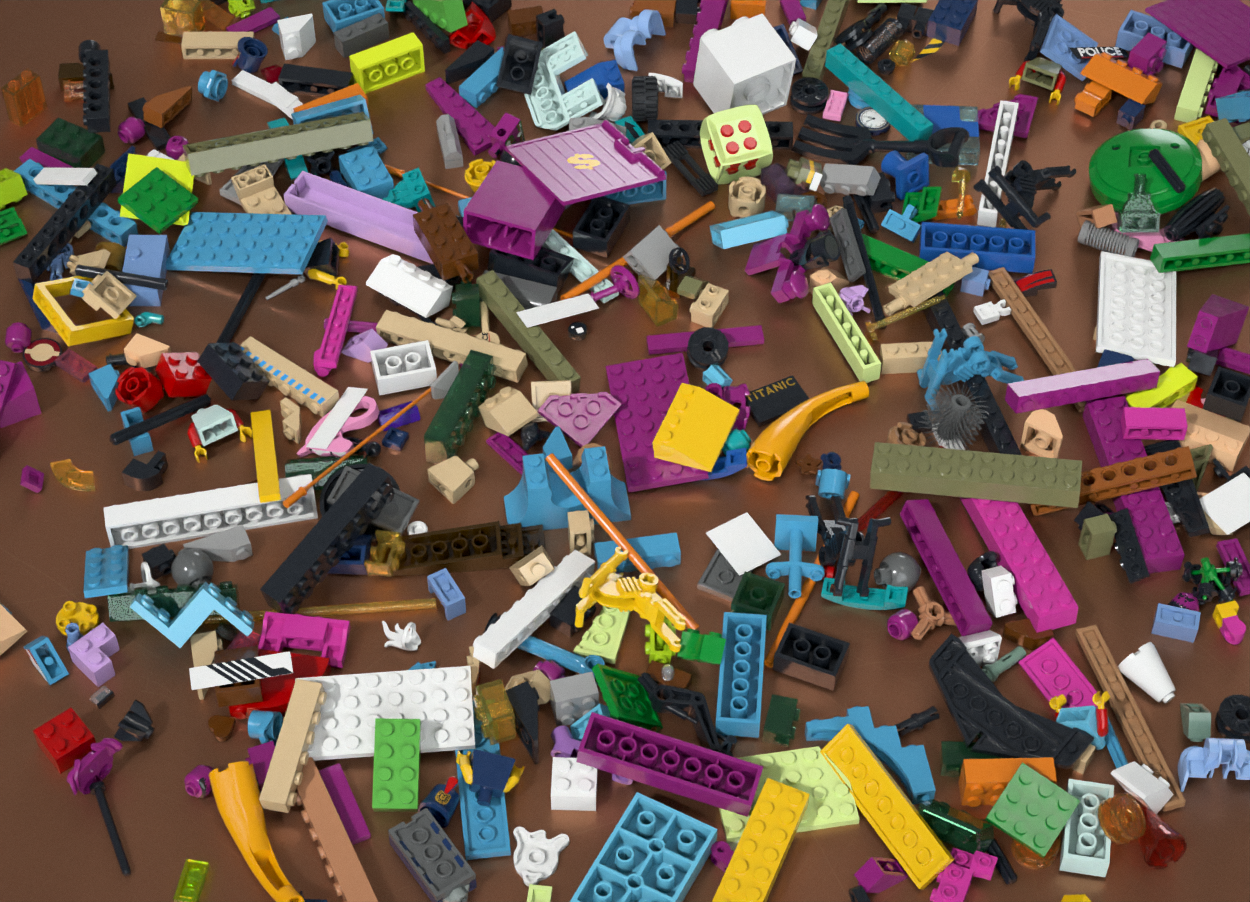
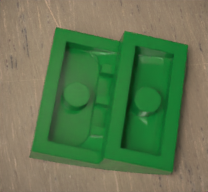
[902,187,942,222]
[0,207,28,245]

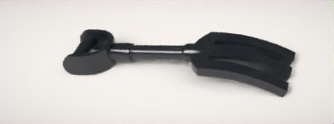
[791,114,969,168]

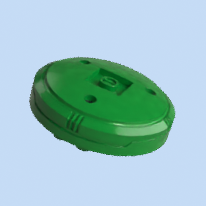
[1089,128,1203,217]

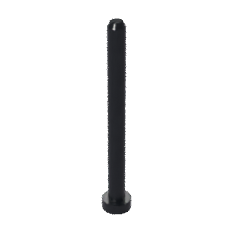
[89,781,131,876]

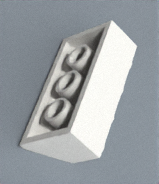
[366,254,453,318]

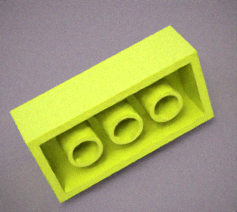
[349,32,425,94]

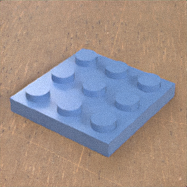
[1040,14,1098,81]

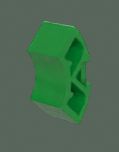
[677,628,726,665]

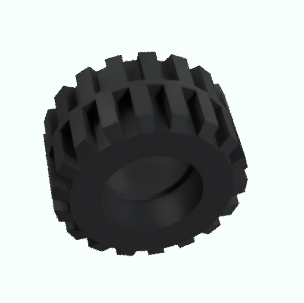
[632,76,658,122]

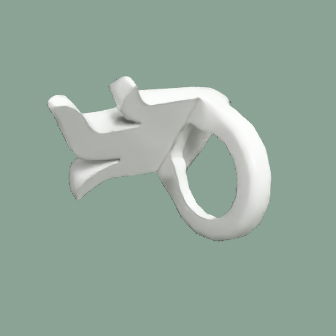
[112,562,160,596]
[382,621,421,651]

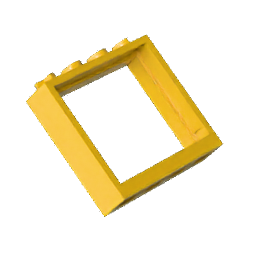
[32,276,134,346]

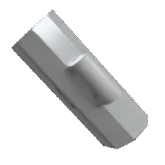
[436,114,464,169]

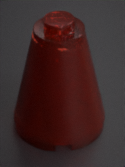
[1130,807,1187,869]

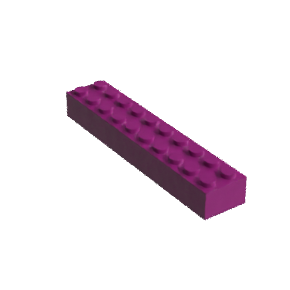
[1083,396,1185,574]

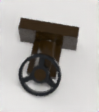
[662,247,696,299]

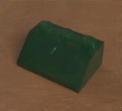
[918,799,994,854]

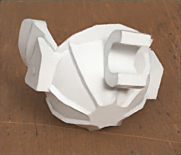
[589,82,627,122]

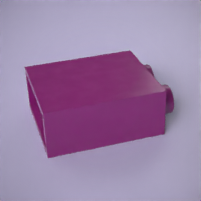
[463,160,565,260]

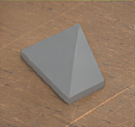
[431,360,462,399]

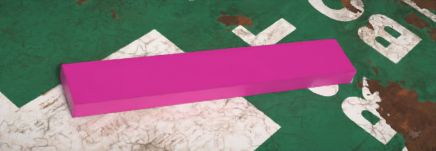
[316,285,358,368]

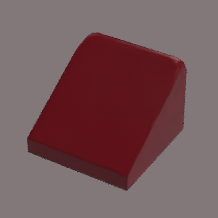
[260,64,282,84]

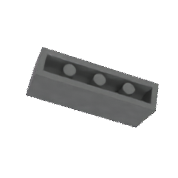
[475,270,557,310]

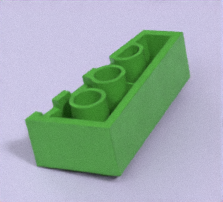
[412,0,468,33]

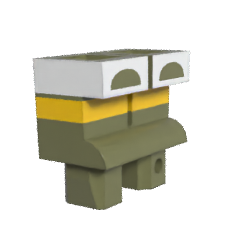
[786,157,823,191]

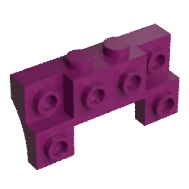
[1205,65,1250,127]

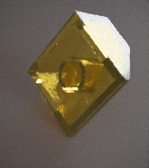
[638,275,679,327]

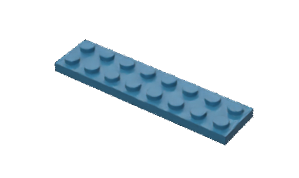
[455,698,511,860]

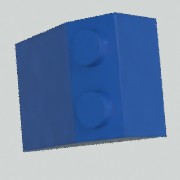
[564,60,625,100]

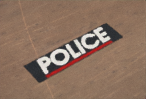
[1070,47,1129,59]

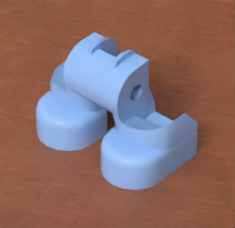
[604,9,666,71]
[1178,738,1250,792]

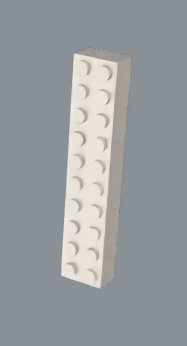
[104,474,318,549]

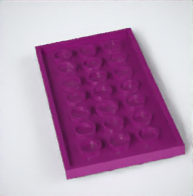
[606,353,709,493]

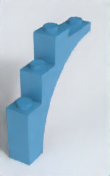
[805,706,936,805]

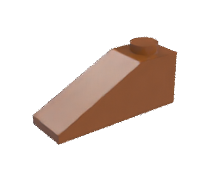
[143,86,192,128]

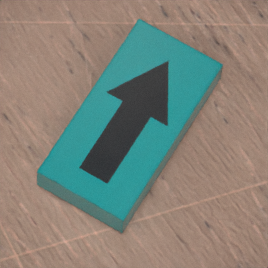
[615,115,645,144]

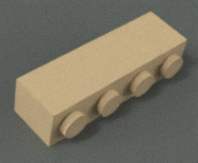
[181,32,255,59]

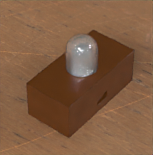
[646,660,692,690]

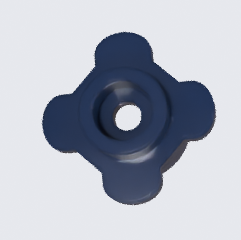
[820,452,842,470]

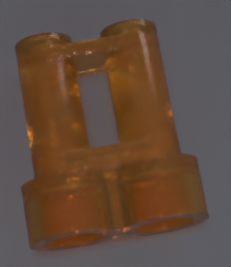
[63,80,83,102]

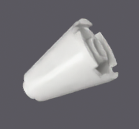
[1118,642,1176,704]

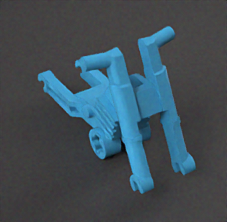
[917,328,1024,414]

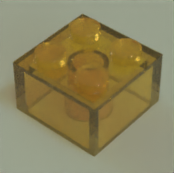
[160,0,205,37]
[473,679,516,745]

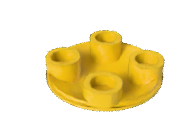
[56,601,99,636]

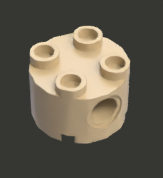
[728,177,766,218]

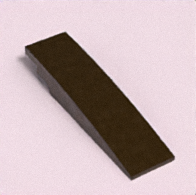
[376,521,546,576]

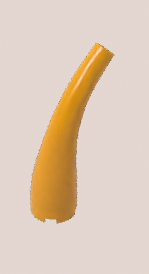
[746,381,869,481]
[209,761,304,902]

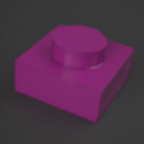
[20,465,44,493]

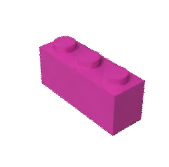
[1121,407,1188,440]

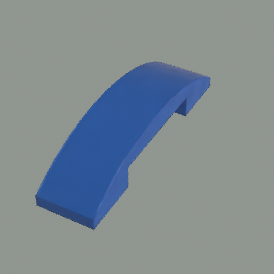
[704,448,747,480]

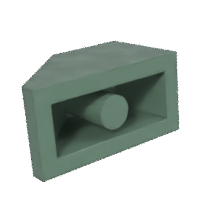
[1180,703,1211,742]

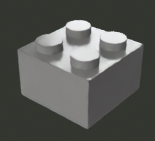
[550,672,599,726]

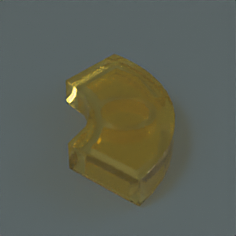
[50,459,96,492]

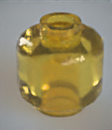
[889,40,915,66]

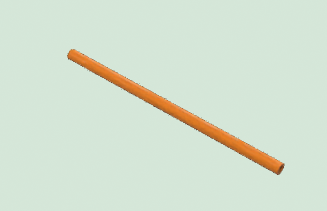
[560,201,715,300]
[545,453,700,630]
[764,491,860,668]

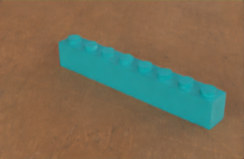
[825,43,933,141]

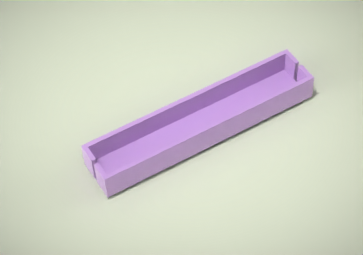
[284,171,433,264]

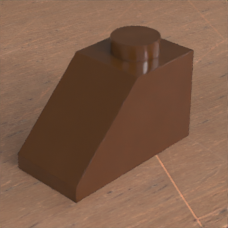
[1003,618,1054,651]

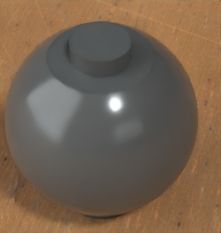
[171,548,214,593]
[874,552,921,592]

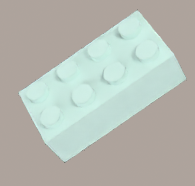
[1059,779,1114,877]

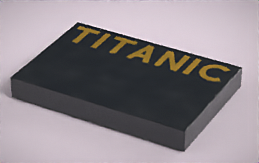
[746,375,809,427]

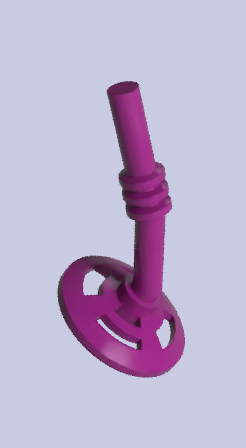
[583,265,640,303]

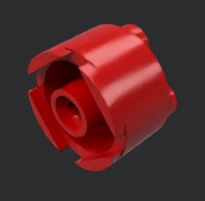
[115,367,164,413]

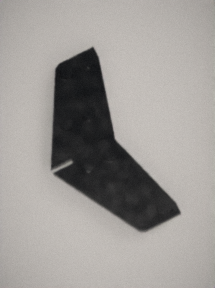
[929,633,1094,769]

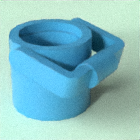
[198,70,228,102]
[815,469,851,499]
[248,710,283,746]

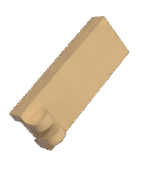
[66,249,110,276]

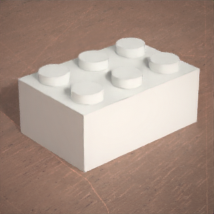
[370,340,437,396]

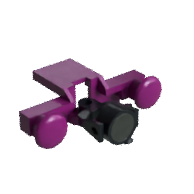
[745,204,841,303]

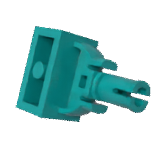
[382,167,436,213]

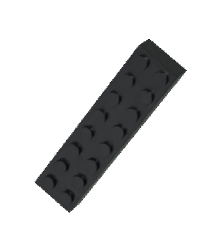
[260,463,395,615]

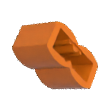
[1074,80,1113,117]

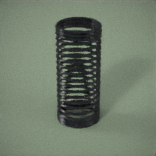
[856,18,904,64]

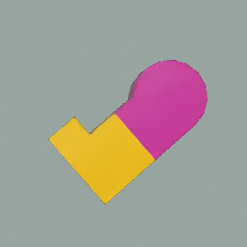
[1213,600,1246,645]

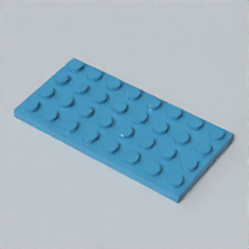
[166,212,328,275]

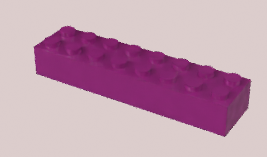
[576,712,763,817]

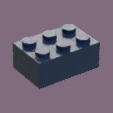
[926,0,978,46]

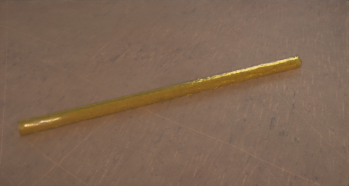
[203,598,436,625]

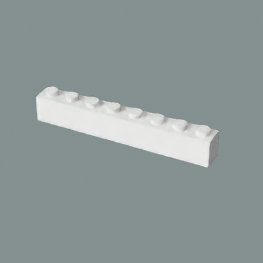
[977,100,1019,227]
[473,550,595,669]

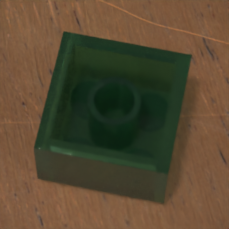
[731,571,785,631]

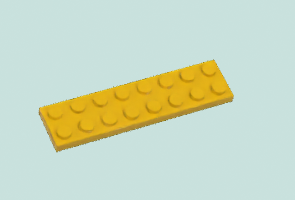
[820,724,955,890]

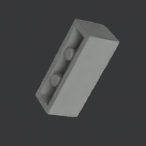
[819,163,881,196]

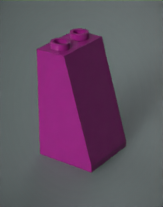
[1187,294,1249,353]
[0,361,42,428]

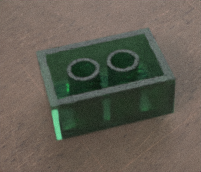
[36,117,106,168]

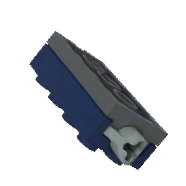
[388,808,477,902]

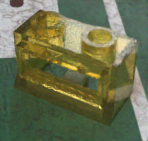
[364,530,405,577]

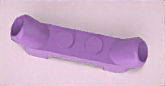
[551,725,633,785]

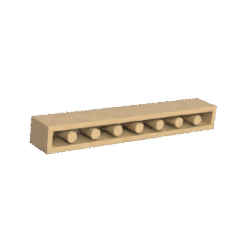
[376,310,528,383]

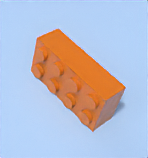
[959,757,1057,807]

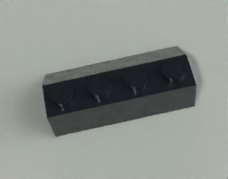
[488,247,574,293]

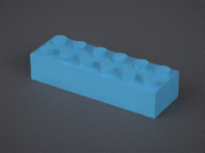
[715,612,767,738]

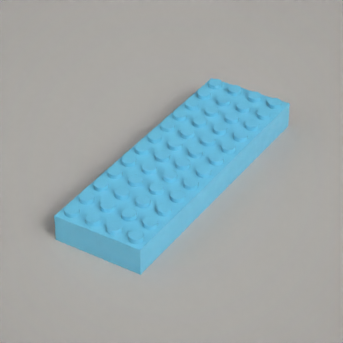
[570,792,718,902]

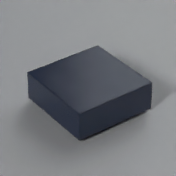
[382,427,409,451]

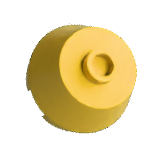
[464,159,496,193]

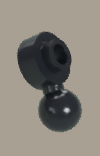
[346,437,381,457]

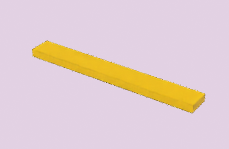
[251,410,281,503]

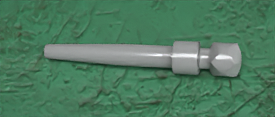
[265,274,305,300]

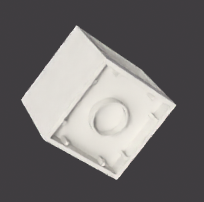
[693,13,796,115]

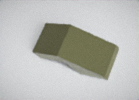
[677,276,710,300]

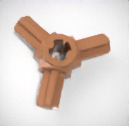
[911,586,956,640]

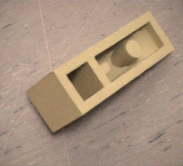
[190,631,223,700]

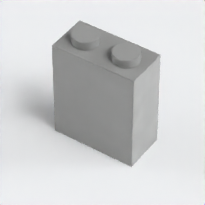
[623,225,683,286]

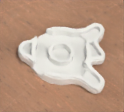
[513,827,570,886]

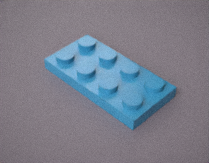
[83,545,129,598]

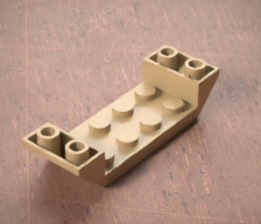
[231,164,291,214]

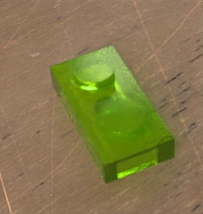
[173,859,209,902]

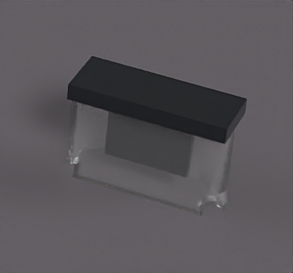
[89,686,114,709]

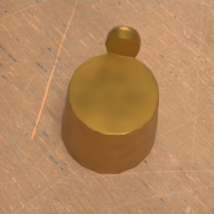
[95,242,126,272]

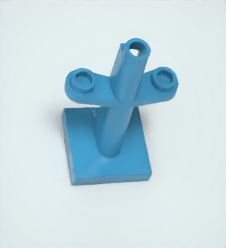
[766,514,825,598]

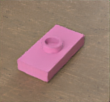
[823,90,848,121]

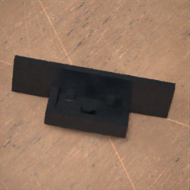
[1108,508,1150,584]

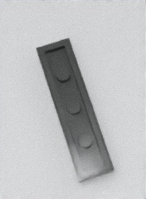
[830,208,866,282]

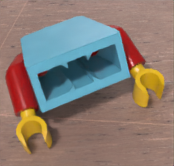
[1049,691,1110,750]

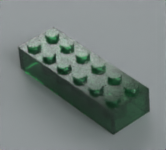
[424,350,496,464]

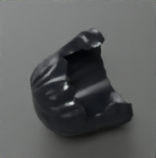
[967,551,997,592]

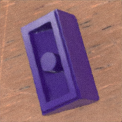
[377,401,420,431]

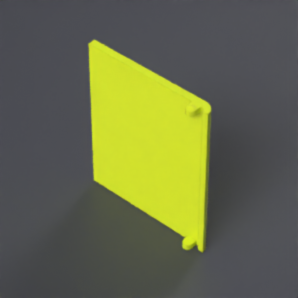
[120,153,194,226]

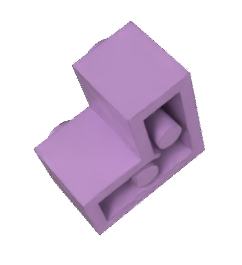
[68,623,120,687]

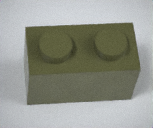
[1078,514,1117,560]

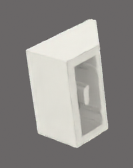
[958,630,1002,667]

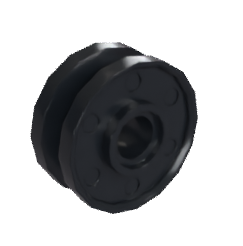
[834,19,873,51]
[790,77,829,115]
[687,327,728,371]
[1215,695,1250,743]

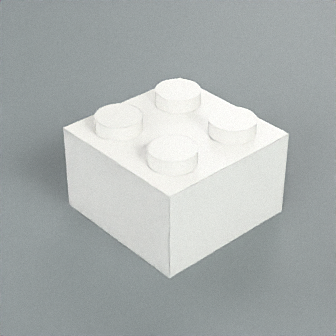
[551,757,598,811]

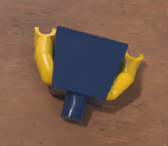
[456,749,525,806]

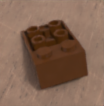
[214,646,263,707]

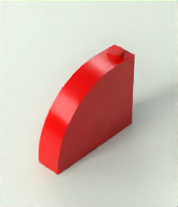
[228,649,331,719]

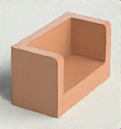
[1076,204,1117,229]

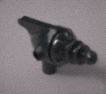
[521,421,551,451]

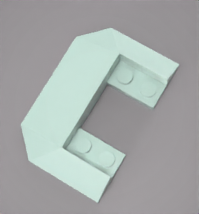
[524,31,606,131]

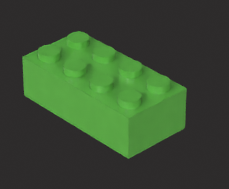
[372,718,421,812]

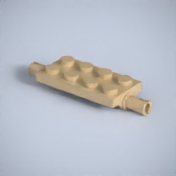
[883,252,979,316]

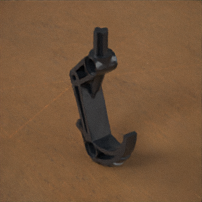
[637,672,737,757]

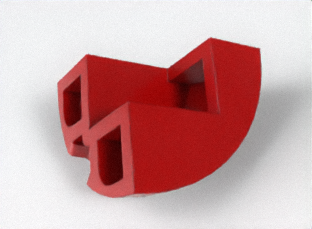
[449,2,496,49]

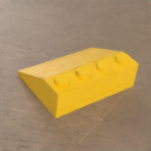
[652,383,740,472]

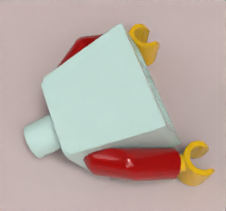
[187,405,252,463]

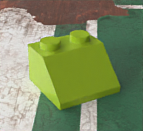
[0,168,28,209]

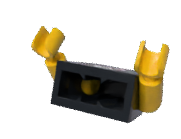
[304,238,349,290]

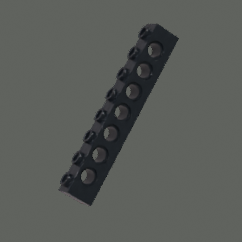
[648,119,793,150]
[13,164,117,284]

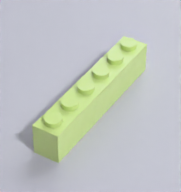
[1174,48,1218,123]
[812,282,881,383]

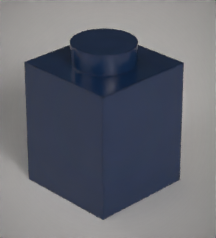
[1116,98,1146,130]

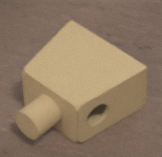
[428,456,479,504]
[509,545,554,586]

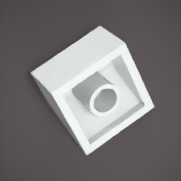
[277,13,316,60]
[1110,761,1174,814]

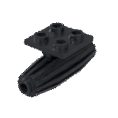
[1164,188,1230,241]

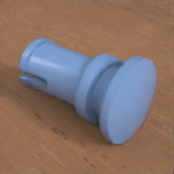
[65,623,83,652]

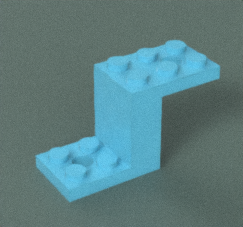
[130,582,255,648]

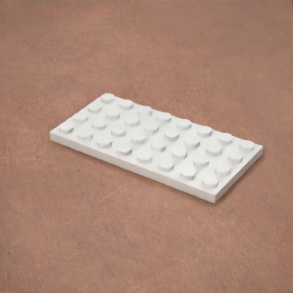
[1096,251,1176,367]
[295,666,475,761]

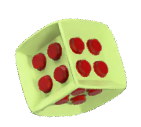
[700,105,773,185]

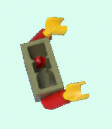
[1009,57,1066,105]

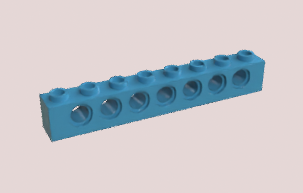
[14,159,138,247]

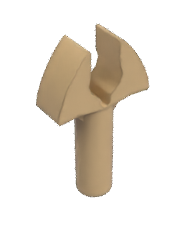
[435,316,468,334]

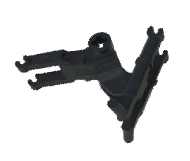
[993,0,1064,62]
[973,160,1076,230]
[806,495,891,597]

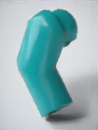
[134,312,164,327]

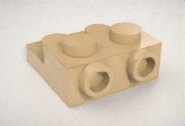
[82,271,137,319]

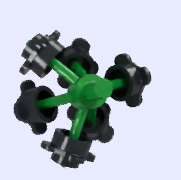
[1182,557,1243,605]

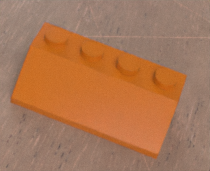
[1080,52,1163,104]

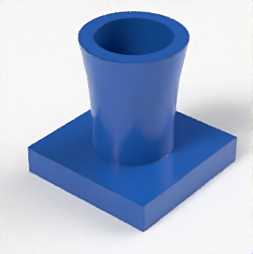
[881,150,929,200]

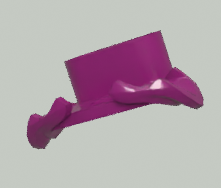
[705,383,751,432]
[67,738,123,795]

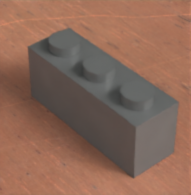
[334,13,389,58]

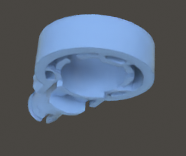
[46,243,74,281]

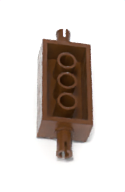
[413,198,479,283]

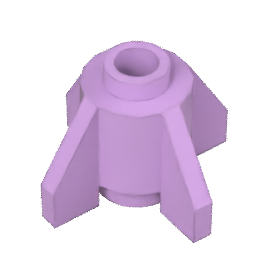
[838,285,871,316]

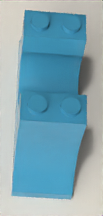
[504,446,631,530]

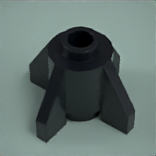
[306,151,337,177]
[114,700,155,741]

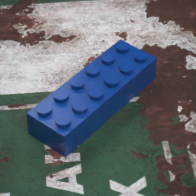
[919,222,1035,274]

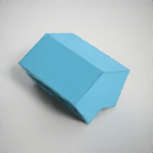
[702,365,733,390]

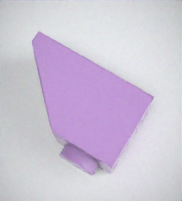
[341,329,388,363]

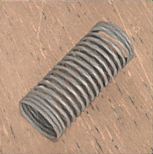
[1078,220,1139,257]

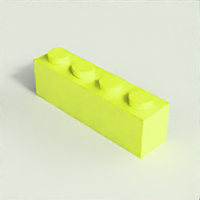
[1125,363,1198,408]

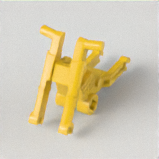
[575,546,686,652]

